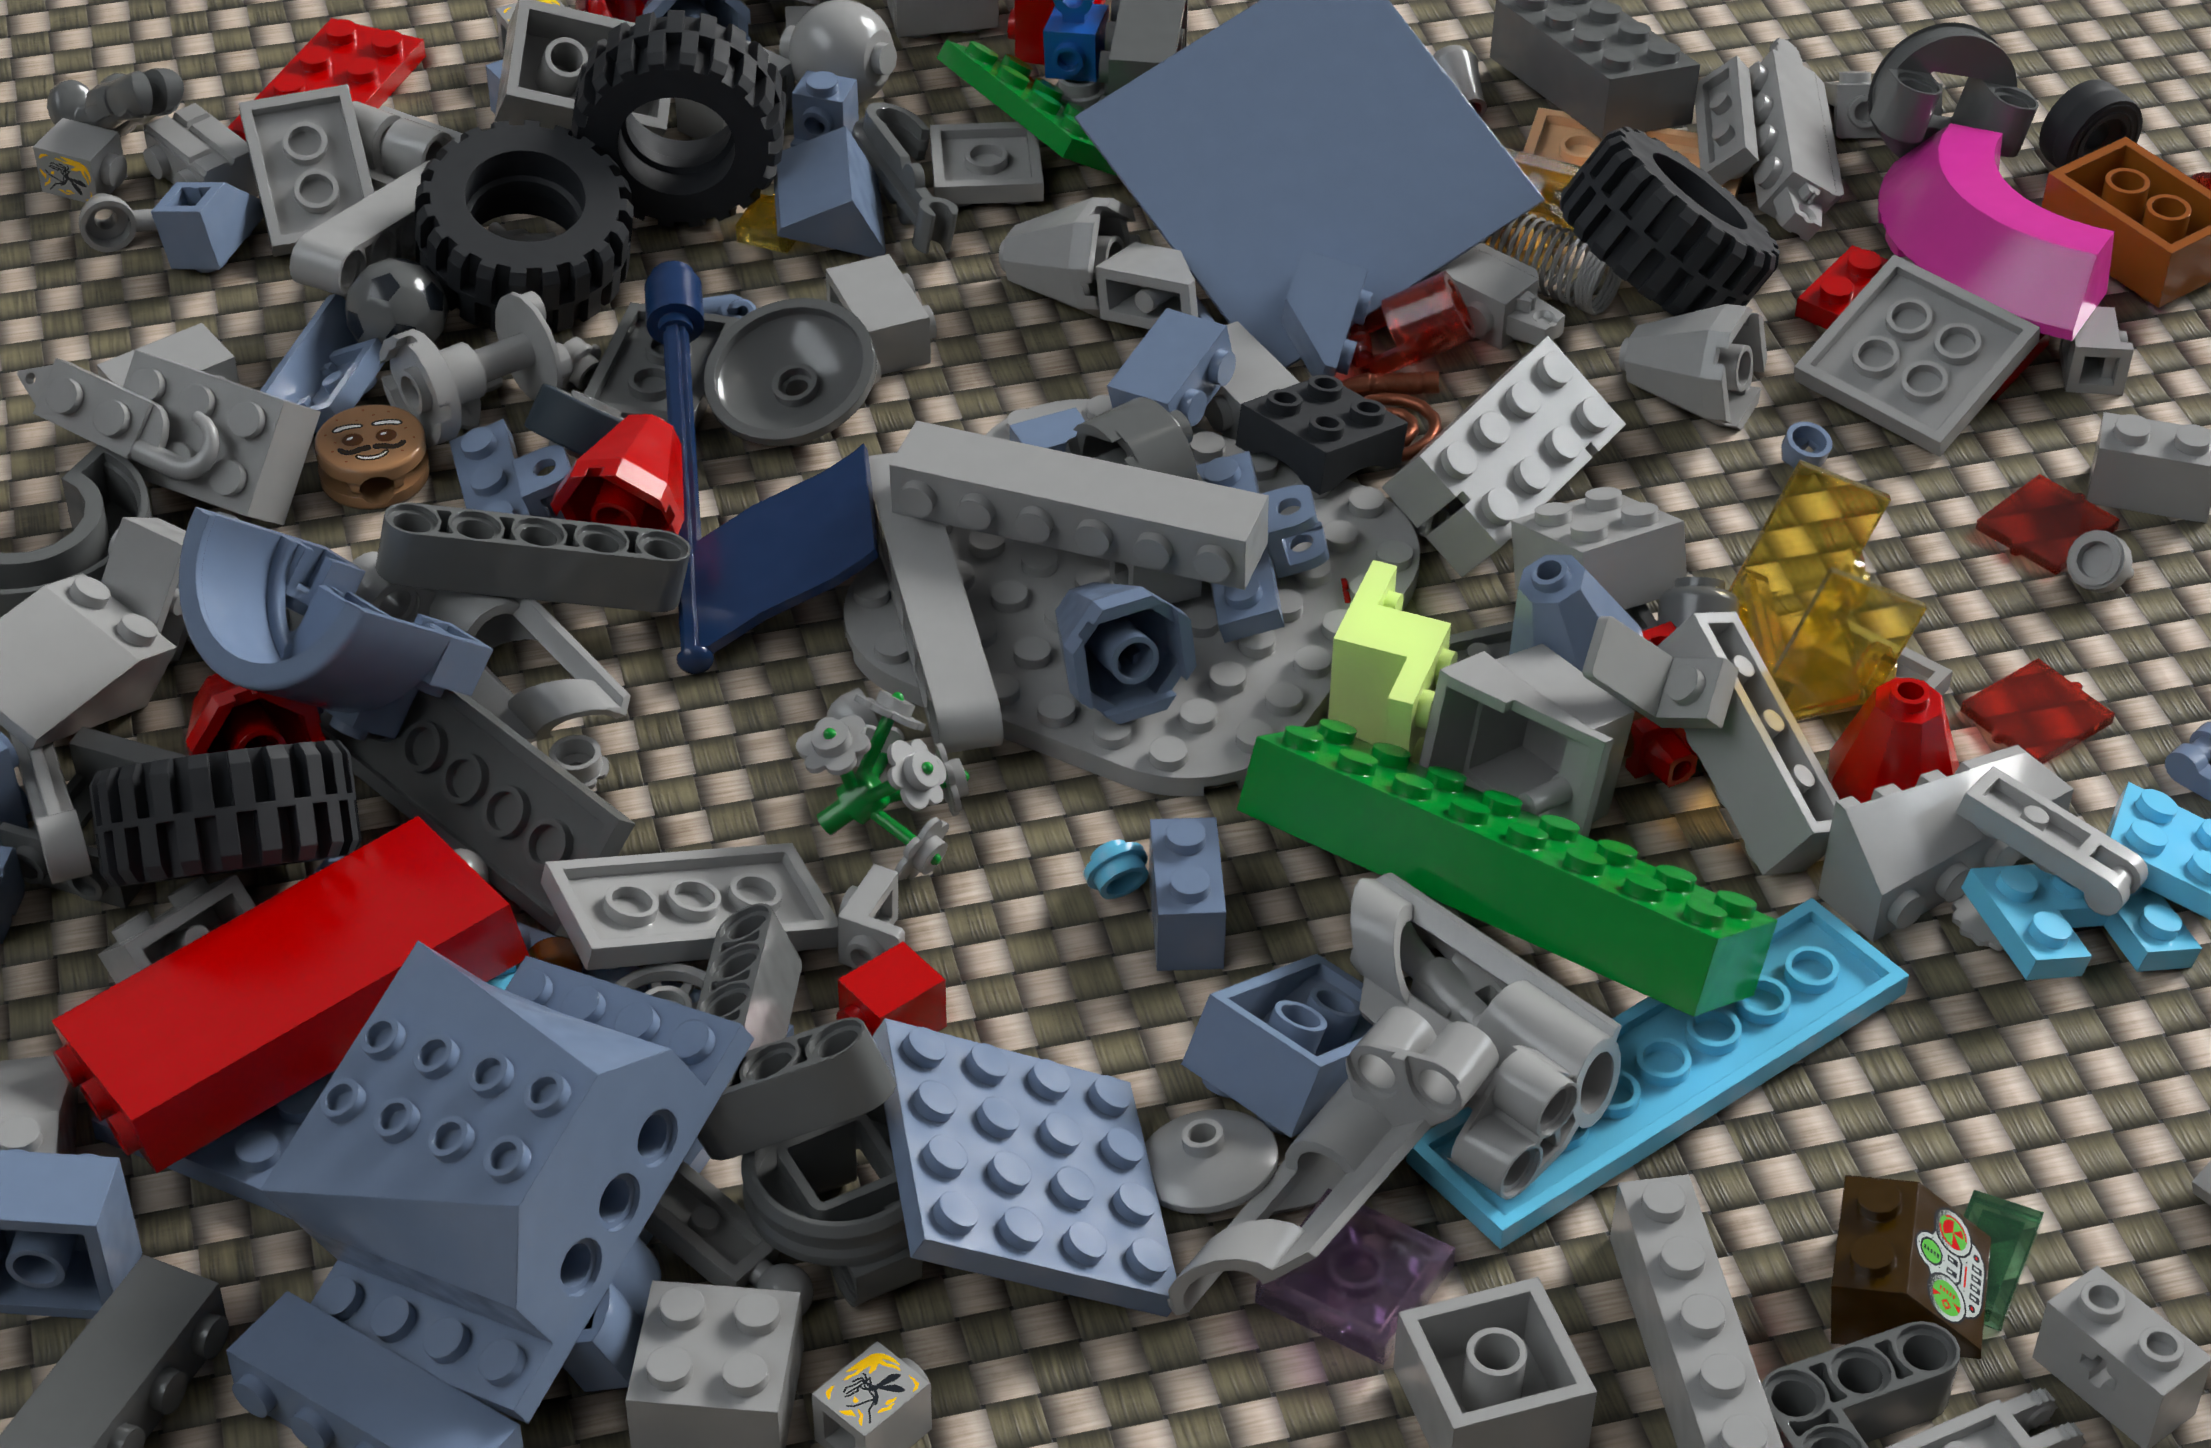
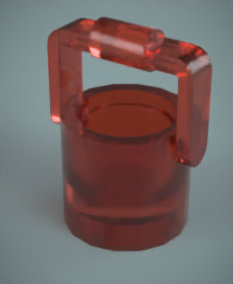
[1349,271,1476,374]

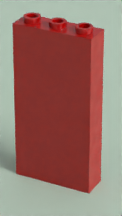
[51,816,530,1173]

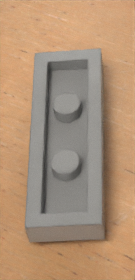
[1695,55,1759,185]

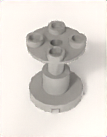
[379,291,572,448]

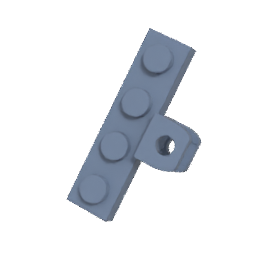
[449,419,571,519]
[1196,451,1330,643]

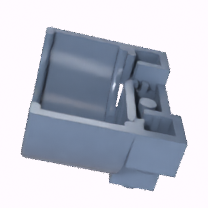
[179,507,494,740]

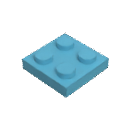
[2106,782,2211,920]

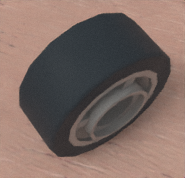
[524,384,624,459]

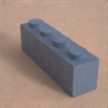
[226,1291,523,1448]

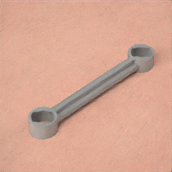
[8,732,93,884]

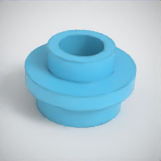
[1083,840,1149,899]

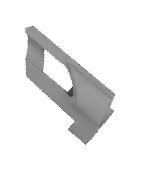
[352,551,631,743]

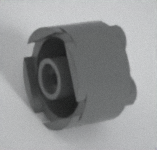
[1065,397,1203,481]

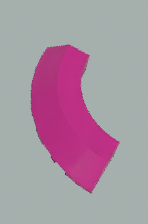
[1877,123,2114,341]

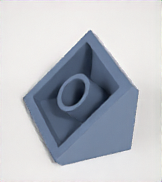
[774,126,886,258]

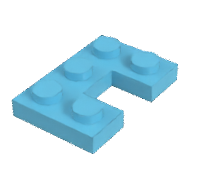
[1961,864,2202,980]

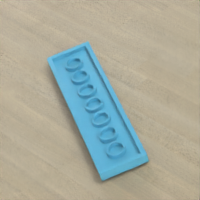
[1406,898,1909,1249]

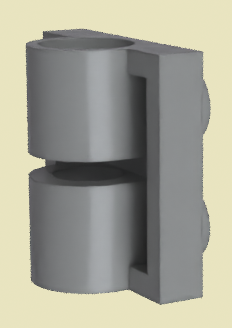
[352,101,463,192]

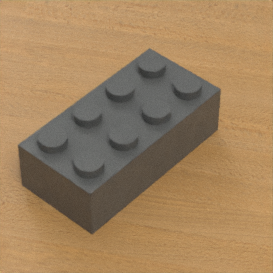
[1490,0,1700,139]

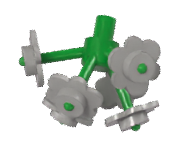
[796,690,970,880]

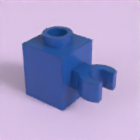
[1043,0,1109,82]

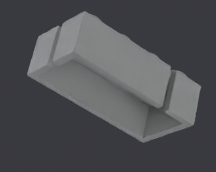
[1382,336,1626,577]

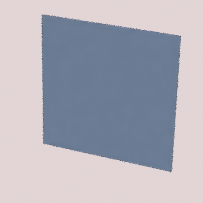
[1075,0,1545,369]

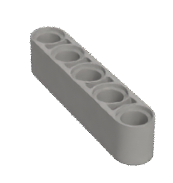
[289,160,431,297]

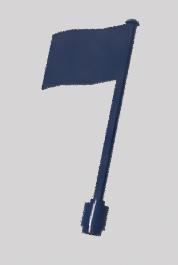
[644,261,879,674]

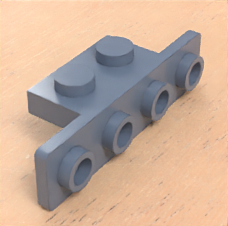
[260,294,385,433]

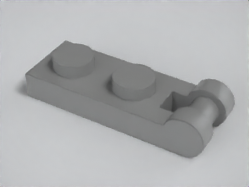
[1955,766,2148,916]

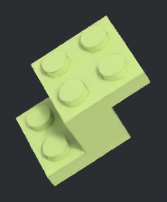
[1328,560,1458,764]

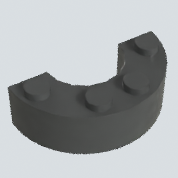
[0,445,153,618]

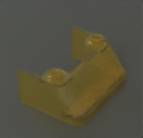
[1729,460,1927,721]

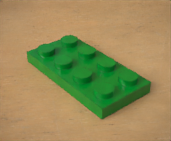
[937,40,1118,177]

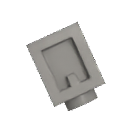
[1582,616,1739,729]

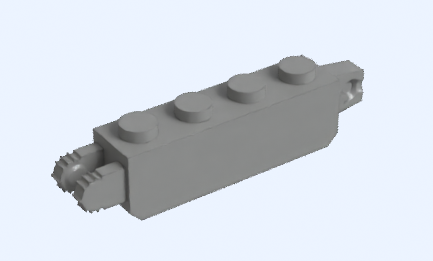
[1749,37,1844,242]
[1396,243,1565,350]

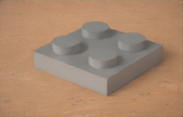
[930,122,1044,207]

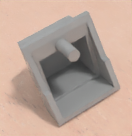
[1419,644,1635,838]

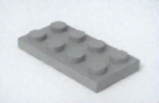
[540,843,838,970]

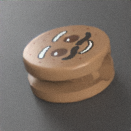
[314,404,430,509]

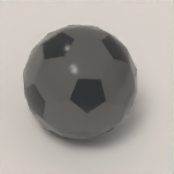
[344,258,449,344]

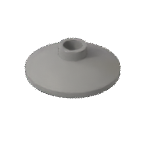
[1145,1109,1279,1214]

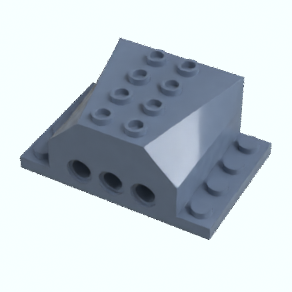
[260,941,754,1424]

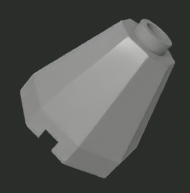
[999,197,1142,318]
[1619,304,1767,430]

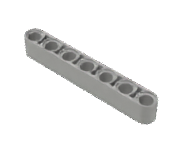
[869,452,1004,753]

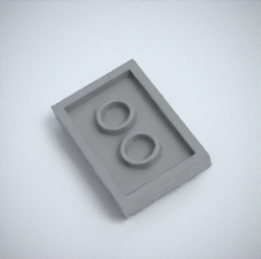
[239,84,374,257]

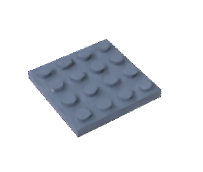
[872,1018,1177,1317]

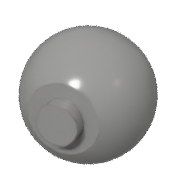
[779,0,897,104]

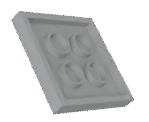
[1794,254,2040,457]

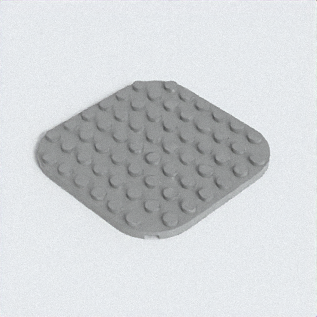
[844,395,1420,797]

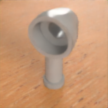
[79,193,158,252]

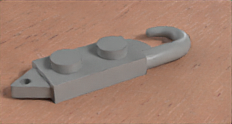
[17,358,220,481]

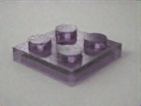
[1255,1188,1455,1365]

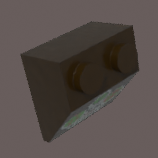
[1831,1175,1991,1359]

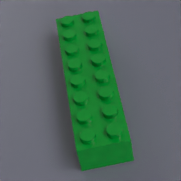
[1237,719,1778,1017]

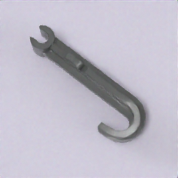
[852,102,958,254]

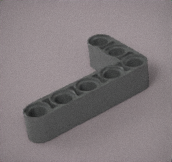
[696,903,897,1161]
[1762,1321,1960,1448]

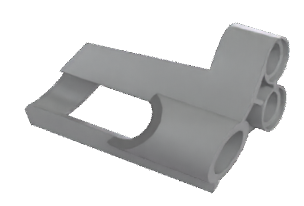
[1350,873,1622,1200]
[1167,1006,1499,1316]

